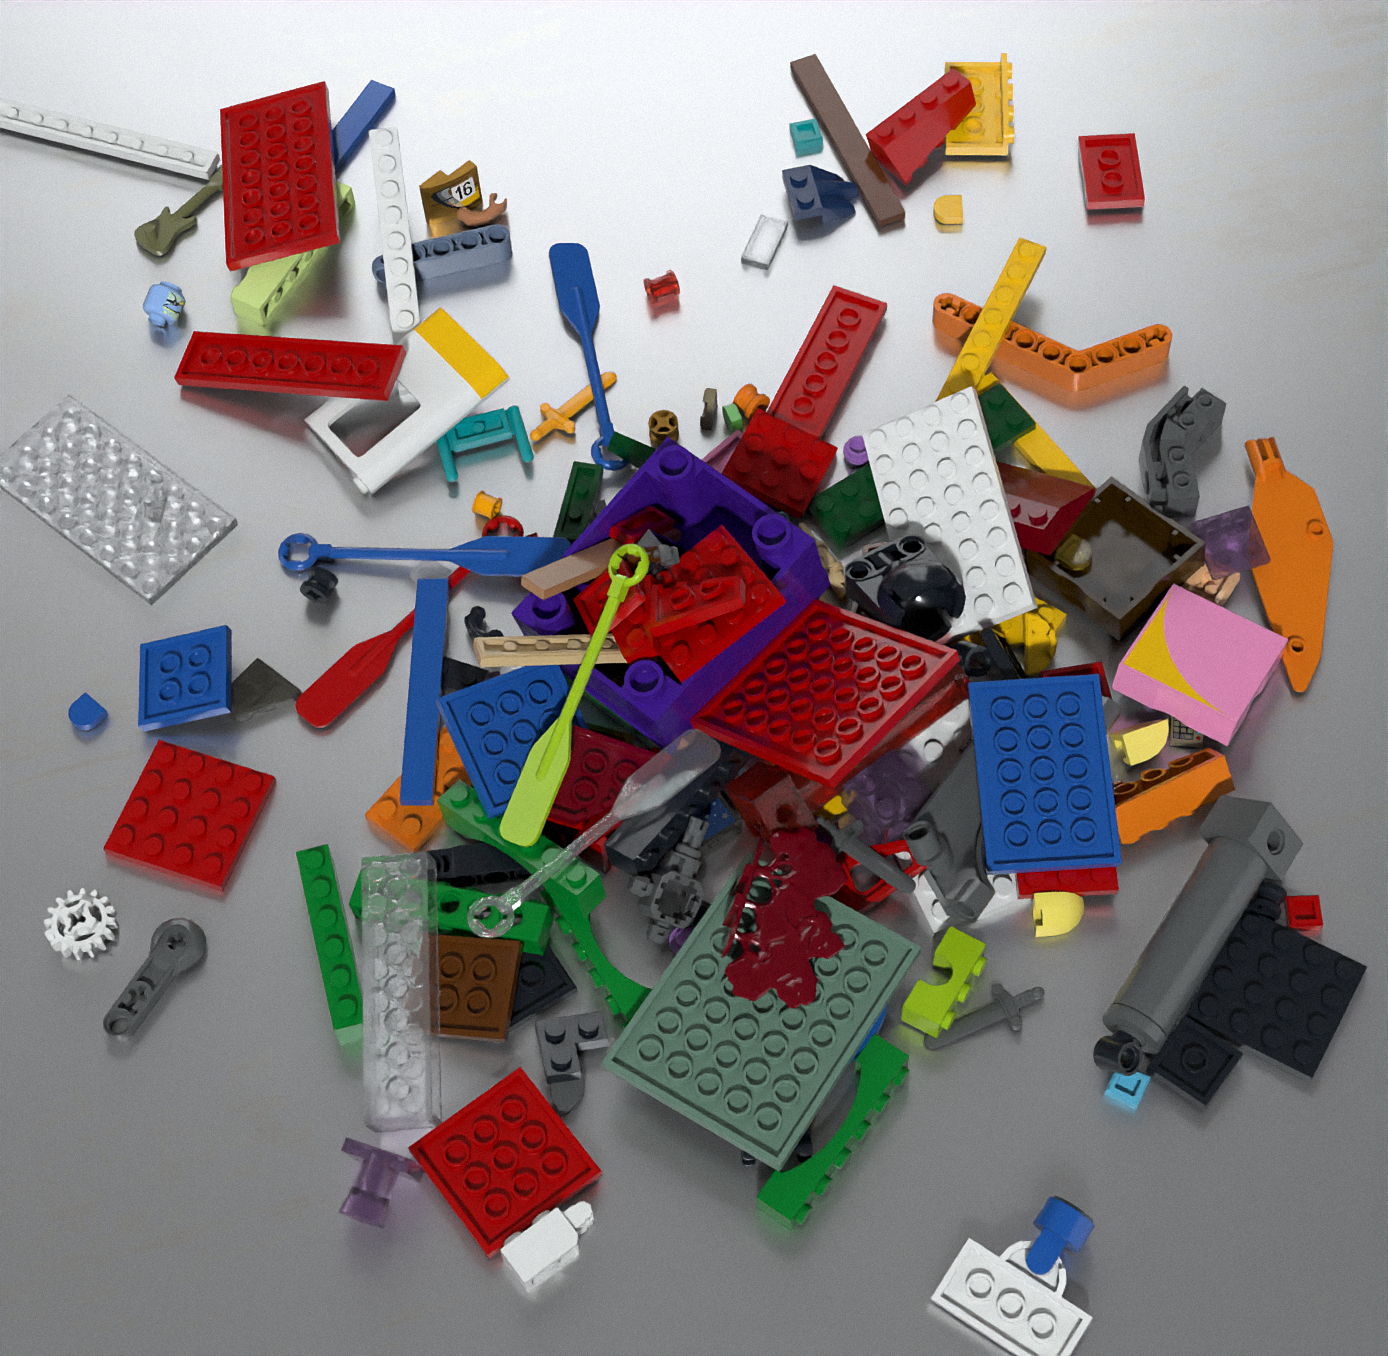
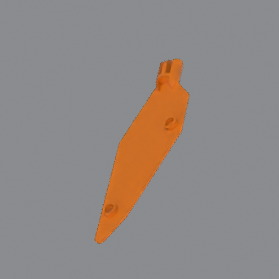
[1244,437,1334,693]

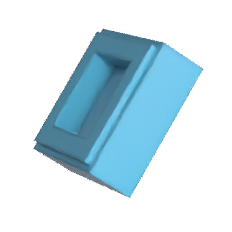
[1104,1071,1151,1110]

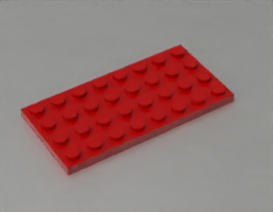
[220,81,340,272]

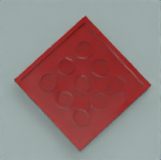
[655,525,787,683]
[103,740,276,892]
[408,1067,602,1259]

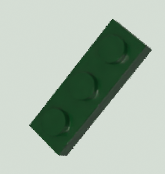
[553,461,604,545]

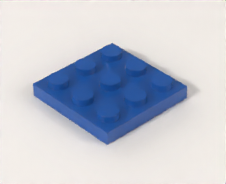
[138,625,232,732]

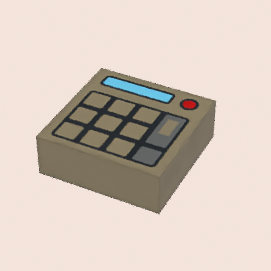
[1169,716,1203,748]

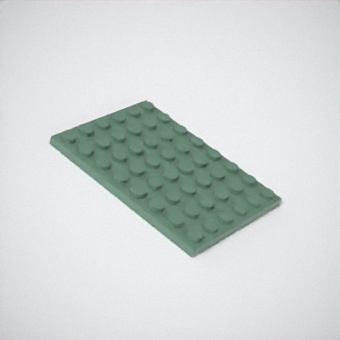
[602,852,921,1172]

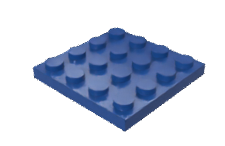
[435,665,589,820]

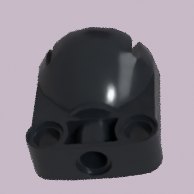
[845,535,966,642]

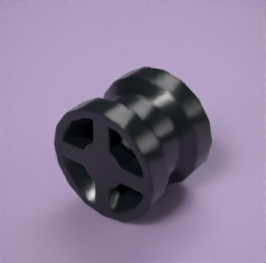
[300,566,338,604]
[1247,881,1287,921]

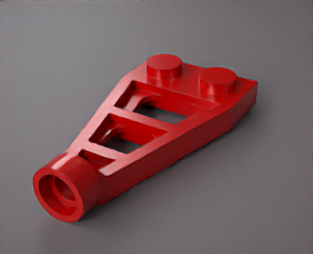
[830,840,928,914]

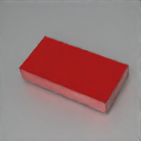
[609,506,675,545]

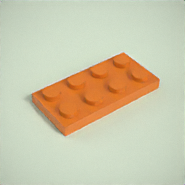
[364,726,474,855]

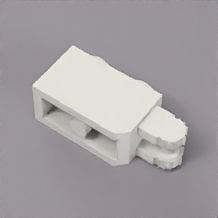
[500,1201,595,1292]

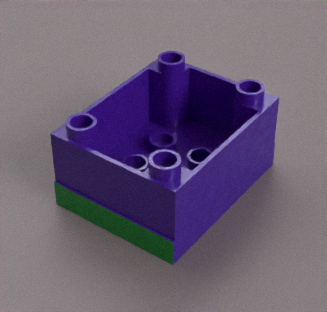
[511,437,830,759]

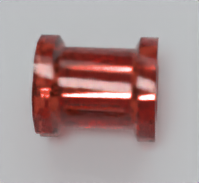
[643,269,680,304]

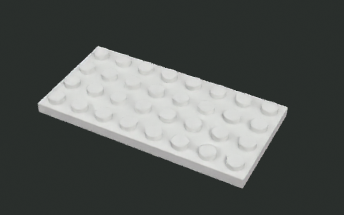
[862,386,1037,645]

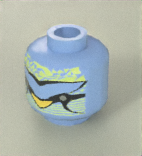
[143,281,186,327]

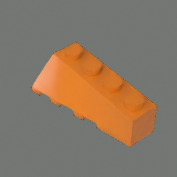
[1112,748,1235,845]

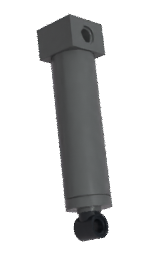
[1093,795,1304,1076]

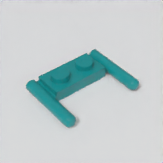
[436,405,534,482]

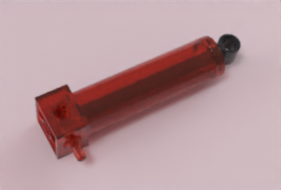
[725,641,993,847]

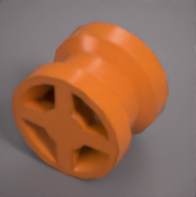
[733,384,770,421]

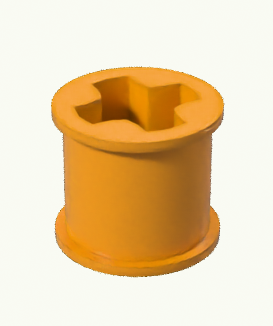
[472,491,502,519]

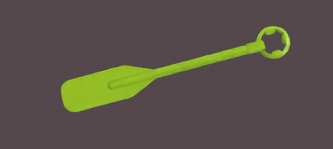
[500,544,650,847]

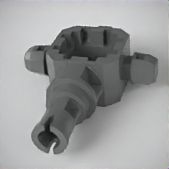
[627,816,711,945]

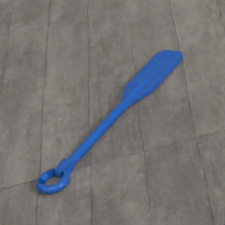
[549,243,629,471]
[278,533,571,577]

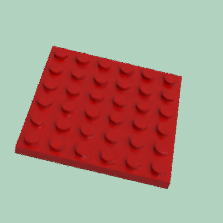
[689,599,960,789]

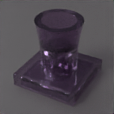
[338,1137,424,1229]

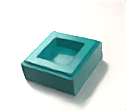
[789,118,823,151]

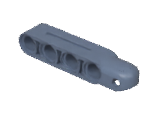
[372,224,512,284]

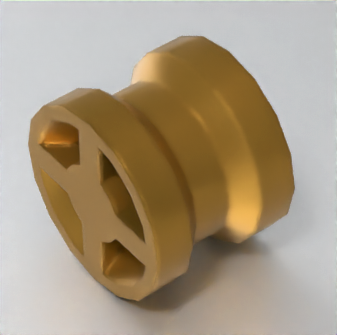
[648,410,679,447]

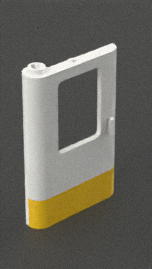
[304,307,510,495]

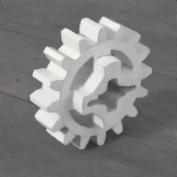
[43,888,118,960]

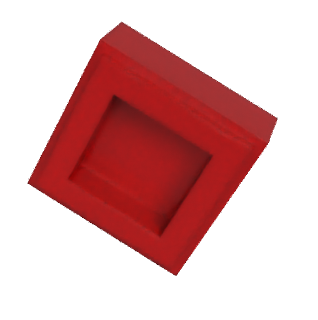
[1284,895,1323,931]

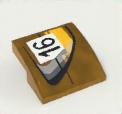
[419,160,483,225]

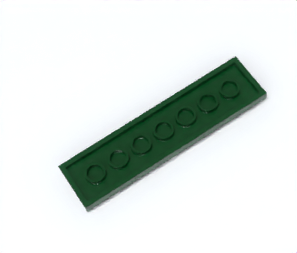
[805,383,1036,552]

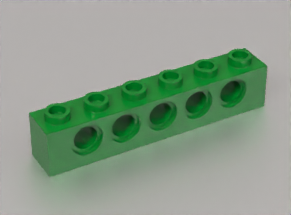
[349,869,554,956]

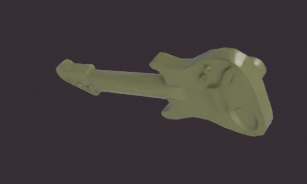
[134,165,223,256]

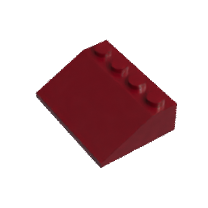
[996,461,1096,556]

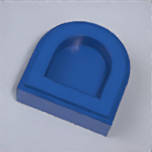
[68,692,109,731]

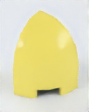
[1109,719,1169,766]
[1031,892,1084,937]

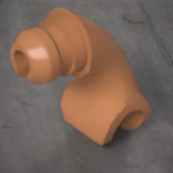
[457,193,507,227]

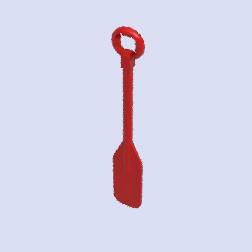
[295,515,524,728]

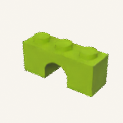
[901,926,988,1038]

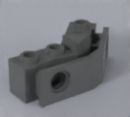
[1138,386,1227,518]

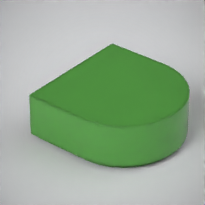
[722,403,743,435]

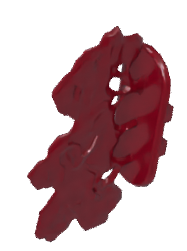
[720,825,848,1009]

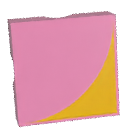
[1112,583,1288,746]

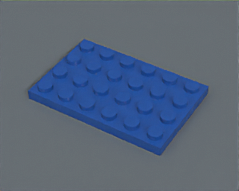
[967,674,1122,875]

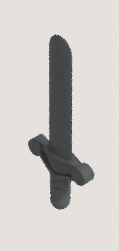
[813,816,916,894]
[924,983,1045,1049]

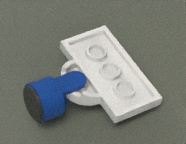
[931,1196,1095,1356]

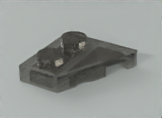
[227,657,302,723]

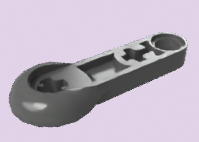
[103,917,206,1042]

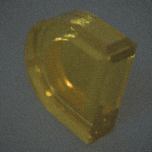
[1054,534,1092,570]

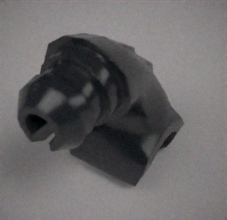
[464,606,504,641]

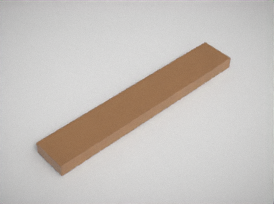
[521,527,681,600]

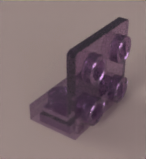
[1187,505,1271,580]

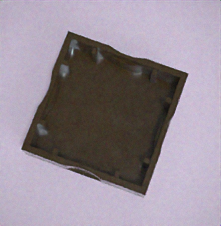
[1026,476,1206,641]

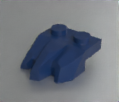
[782,165,859,223]

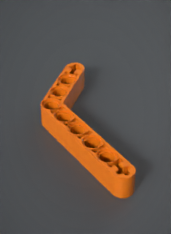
[932,293,1172,392]

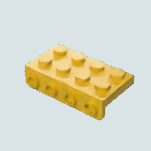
[944,53,1014,155]

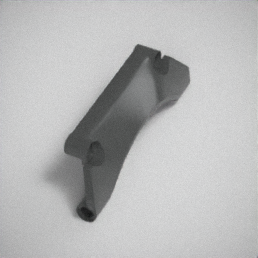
[903,696,1121,922]

